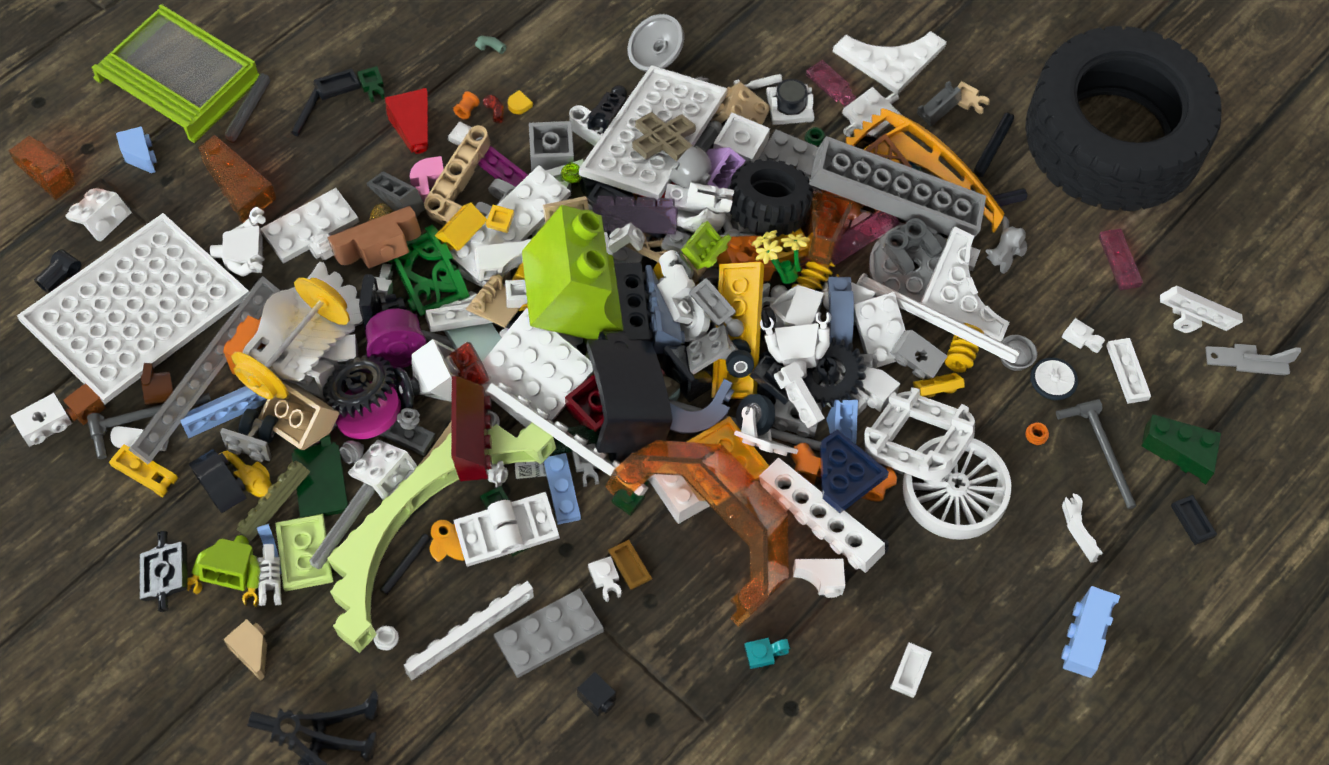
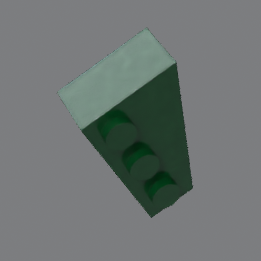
[1141,414,1221,485]

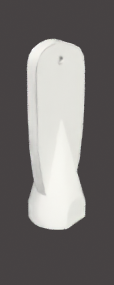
[110,426,169,451]

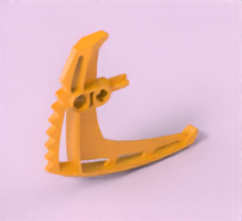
[821,108,1004,232]

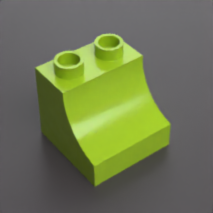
[522,204,623,340]

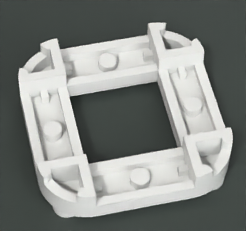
[864,387,975,483]

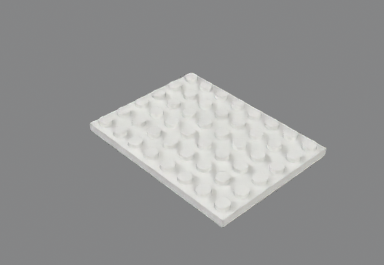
[17,213,249,404]

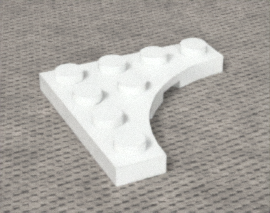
[833,31,947,94]
[920,227,1010,342]

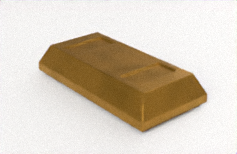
[608,540,652,590]

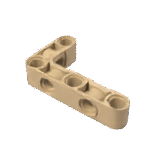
[424,125,490,226]

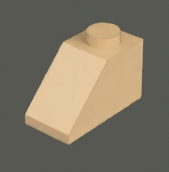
[223,619,267,681]

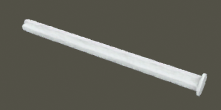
[857,273,1020,363]

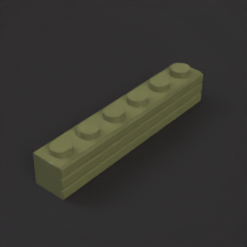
[236,460,310,541]

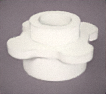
[488,461,508,488]

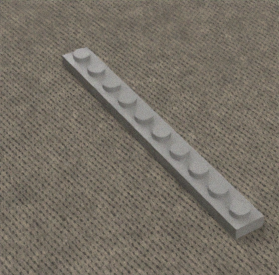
[128,276,280,464]

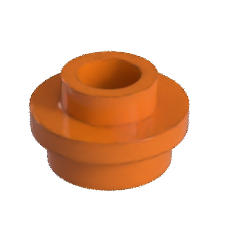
[1025,423,1049,445]

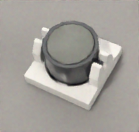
[766,79,814,125]

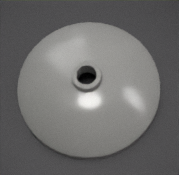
[628,14,684,72]

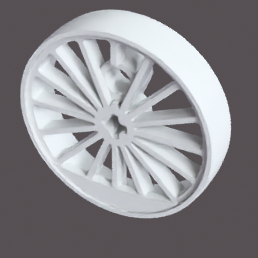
[903,436,1011,540]

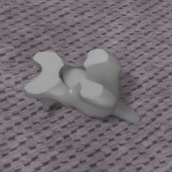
[986,216,1027,273]

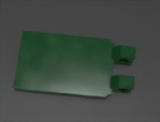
[292,434,348,518]

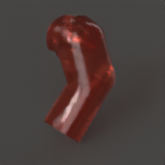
[482,95,504,123]

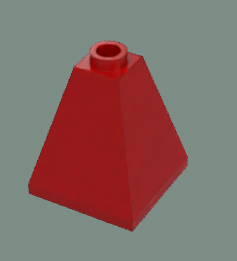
[385,88,429,154]

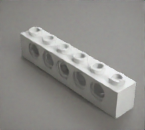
[759,457,885,573]

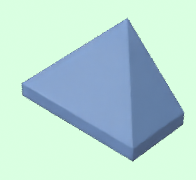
[826,399,858,444]

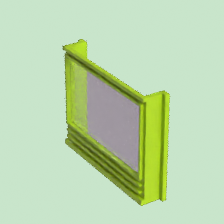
[92,4,260,143]

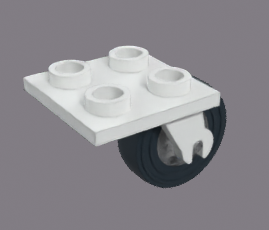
[734,394,798,456]

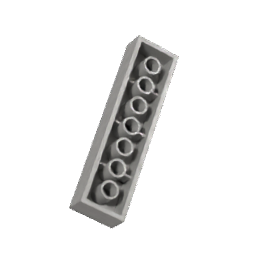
[809,136,986,237]

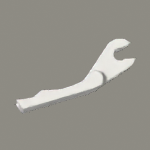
[1062,493,1103,562]

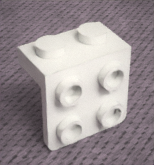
[66,188,132,241]

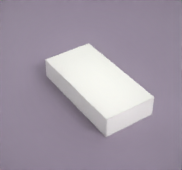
[891,642,932,698]

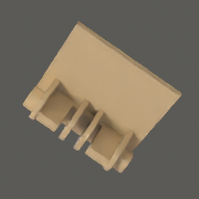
[466,274,520,328]

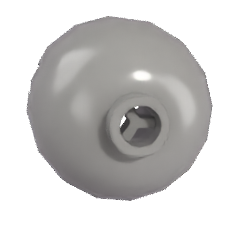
[670,145,711,189]

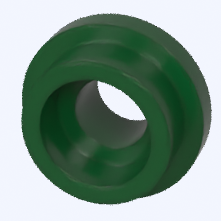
[804,127,826,147]

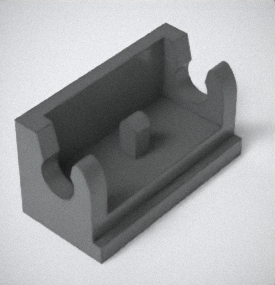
[917,81,962,127]

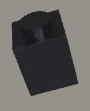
[577,672,616,716]

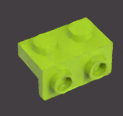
[681,221,732,270]

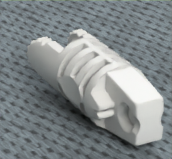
[258,544,282,606]

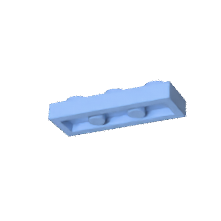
[543,453,581,524]

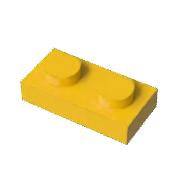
[913,373,965,398]

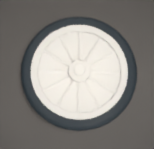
[1030,358,1078,400]

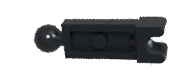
[588,85,627,134]

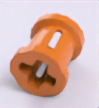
[453,91,480,120]

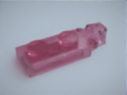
[806,60,855,107]

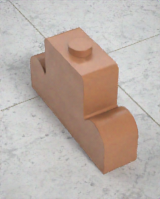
[327,206,421,268]

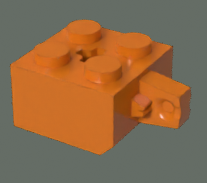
[717,235,775,283]
[223,315,266,375]

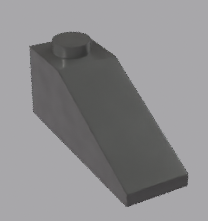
[366,171,425,217]

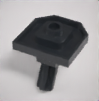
[749,356,789,412]

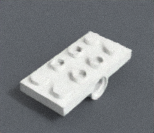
[453,492,560,567]

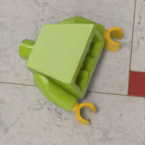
[187,535,260,607]

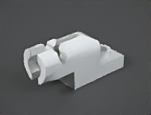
[663,182,734,214]

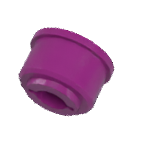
[365,308,427,368]

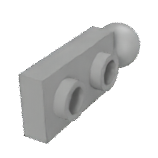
[689,278,744,337]

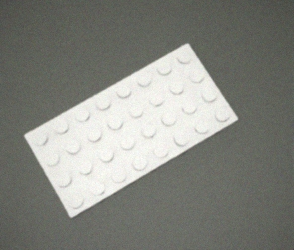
[579,65,727,201]

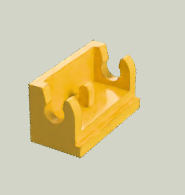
[435,203,487,251]

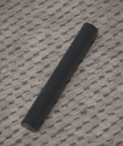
[291,88,320,136]
[379,533,431,595]

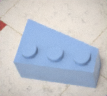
[1061,586,1120,678]

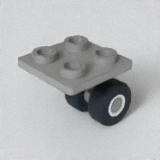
[686,325,754,378]
[220,408,278,462]

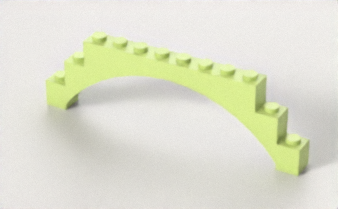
[327,422,556,653]

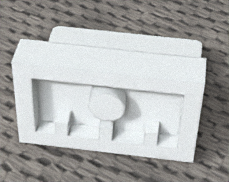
[348,440,417,500]

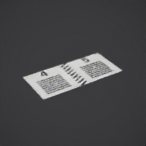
[515,461,546,479]

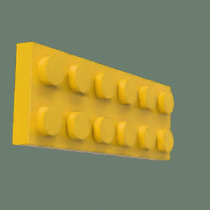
[711,262,764,399]

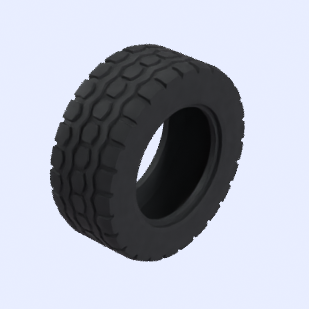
[1026,26,1222,211]

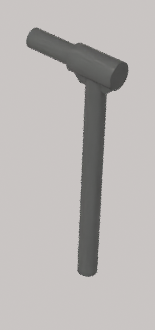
[87,392,211,459]
[1056,399,1137,509]

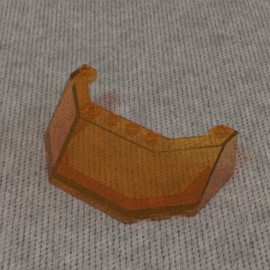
[605,440,789,627]

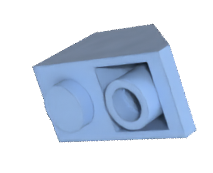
[116,126,157,173]

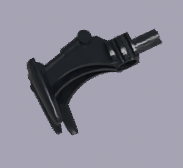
[247,690,379,765]

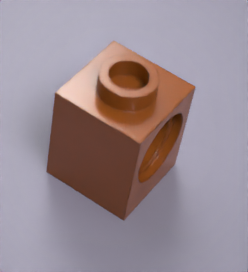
[63,383,106,426]

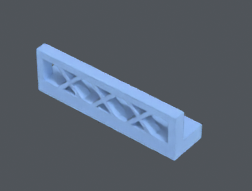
[180,386,267,438]

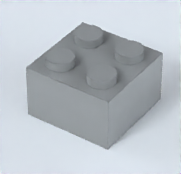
[529,121,574,172]

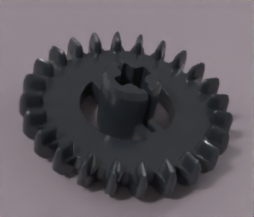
[802,337,866,407]
[323,355,397,418]

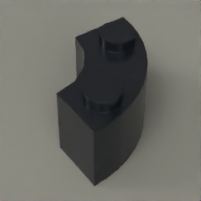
[189,449,247,513]

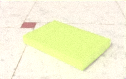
[275,514,333,591]

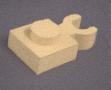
[957,81,989,114]

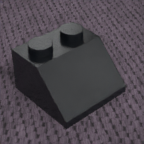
[662,345,713,403]

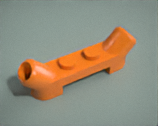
[790,442,897,501]

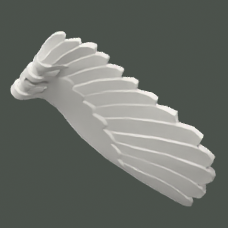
[243,262,363,381]

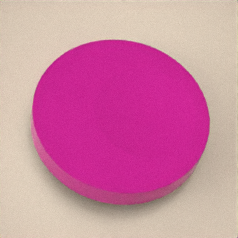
[336,381,401,439]

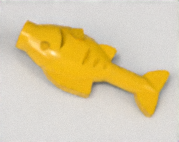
[218,450,272,498]

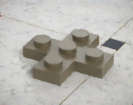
[632,112,696,162]

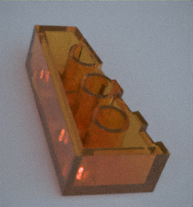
[198,135,276,224]
[808,189,855,265]

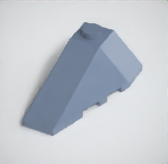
[645,265,685,354]

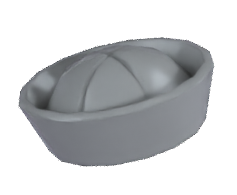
[1000,335,1037,371]

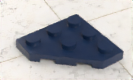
[820,429,889,513]

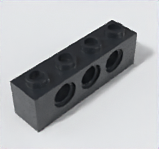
[614,263,653,342]

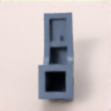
[827,277,854,348]
[670,379,734,434]

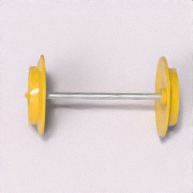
[231,278,350,399]

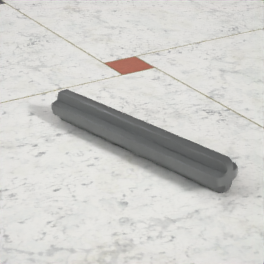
[224,73,270,142]

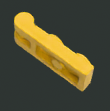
[109,444,178,497]

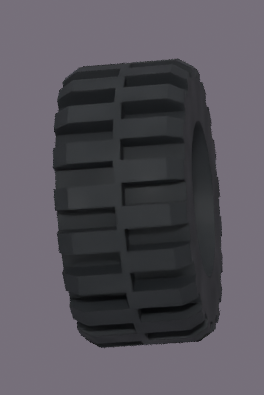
[729,159,814,237]

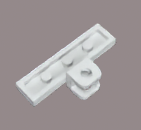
[1160,286,1243,333]

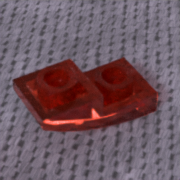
[449,342,489,386]

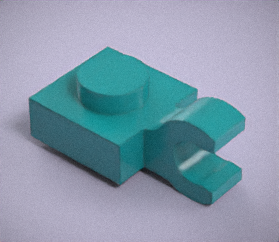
[744,638,790,669]

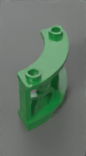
[387,225,470,316]

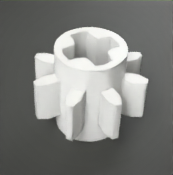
[308,233,334,260]

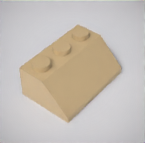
[258,379,340,450]

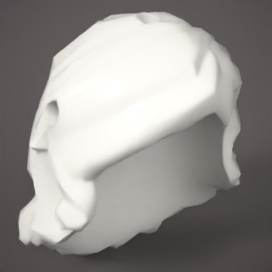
[666,202,726,234]

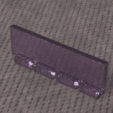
[593,196,678,234]

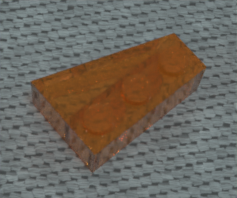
[9,136,76,200]

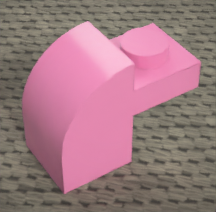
[410,156,444,202]

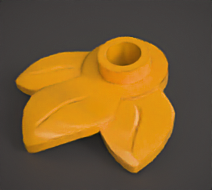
[430,520,465,562]

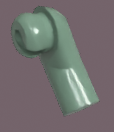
[475,35,507,54]

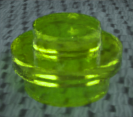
[561,163,582,183]

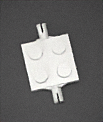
[842,87,901,137]

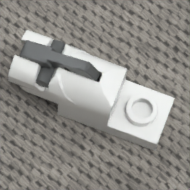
[657,250,695,325]

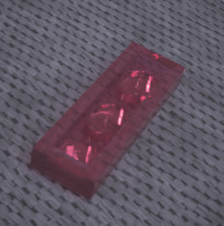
[1099,228,1143,290]

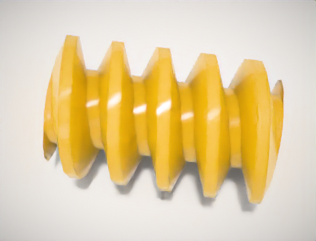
[792,254,835,290]
[944,323,984,373]

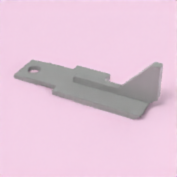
[1205,344,1301,375]

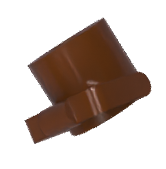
[141,363,173,405]

